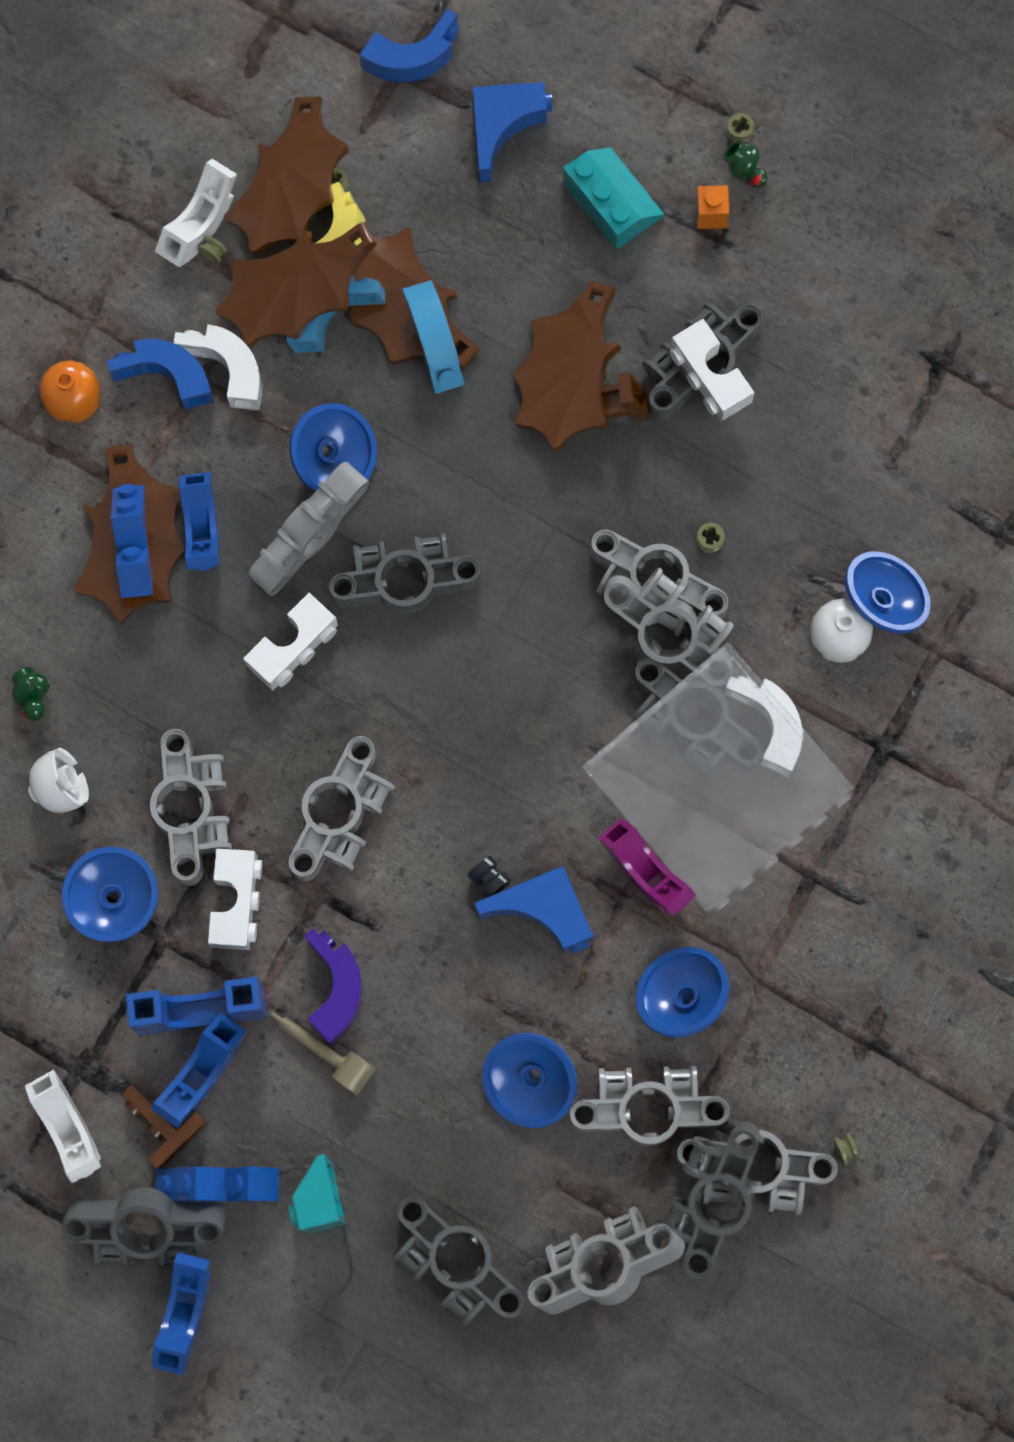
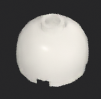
[810,598,873,663]
[28,748,89,813]

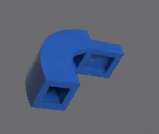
[359,9,460,82]
[107,339,214,410]
[179,472,221,571]
[151,1012,246,1128]
[152,1253,211,1375]

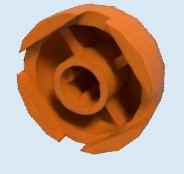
[39,360,101,423]

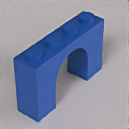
[126,977,268,1036]

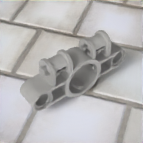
[248,461,370,596]
[591,529,729,637]
[604,567,734,686]
[150,729,232,886]
[288,736,395,882]
[569,1065,730,1146]
[676,1130,838,1216]
[527,1206,685,1315]

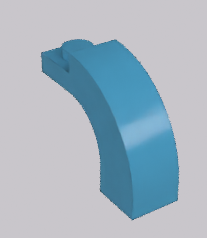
[287,276,386,353]
[402,280,465,394]

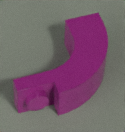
[598,818,696,916]

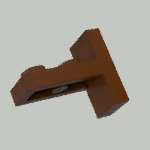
[601,372,649,422]
[122,1085,208,1169]

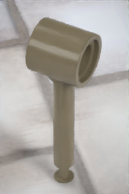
[268,1009,376,1096]

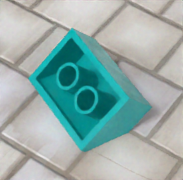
[563,147,664,250]
[288,1154,346,1234]

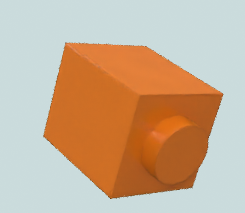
[696,185,730,229]

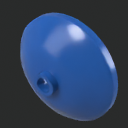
[289,403,377,492]
[845,551,930,634]
[62,847,159,943]
[636,947,730,1038]
[482,1033,577,1128]

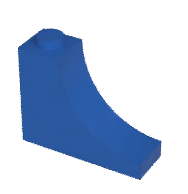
[473,82,552,182]
[475,866,593,955]

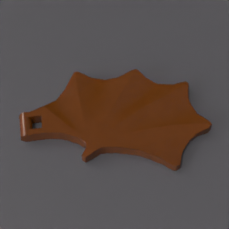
[224,96,349,256]
[215,222,377,348]
[350,227,480,369]
[513,281,621,452]
[74,443,186,624]

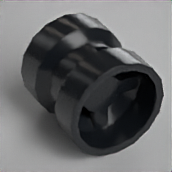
[467,856,512,898]

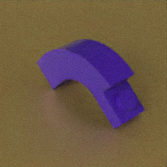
[304,928,363,1046]

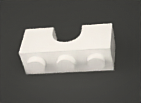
[670,319,754,422]
[243,593,338,691]
[208,849,262,950]

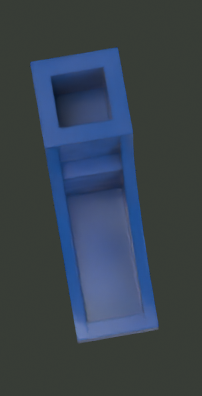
[111,484,154,598]
[154,1166,279,1203]

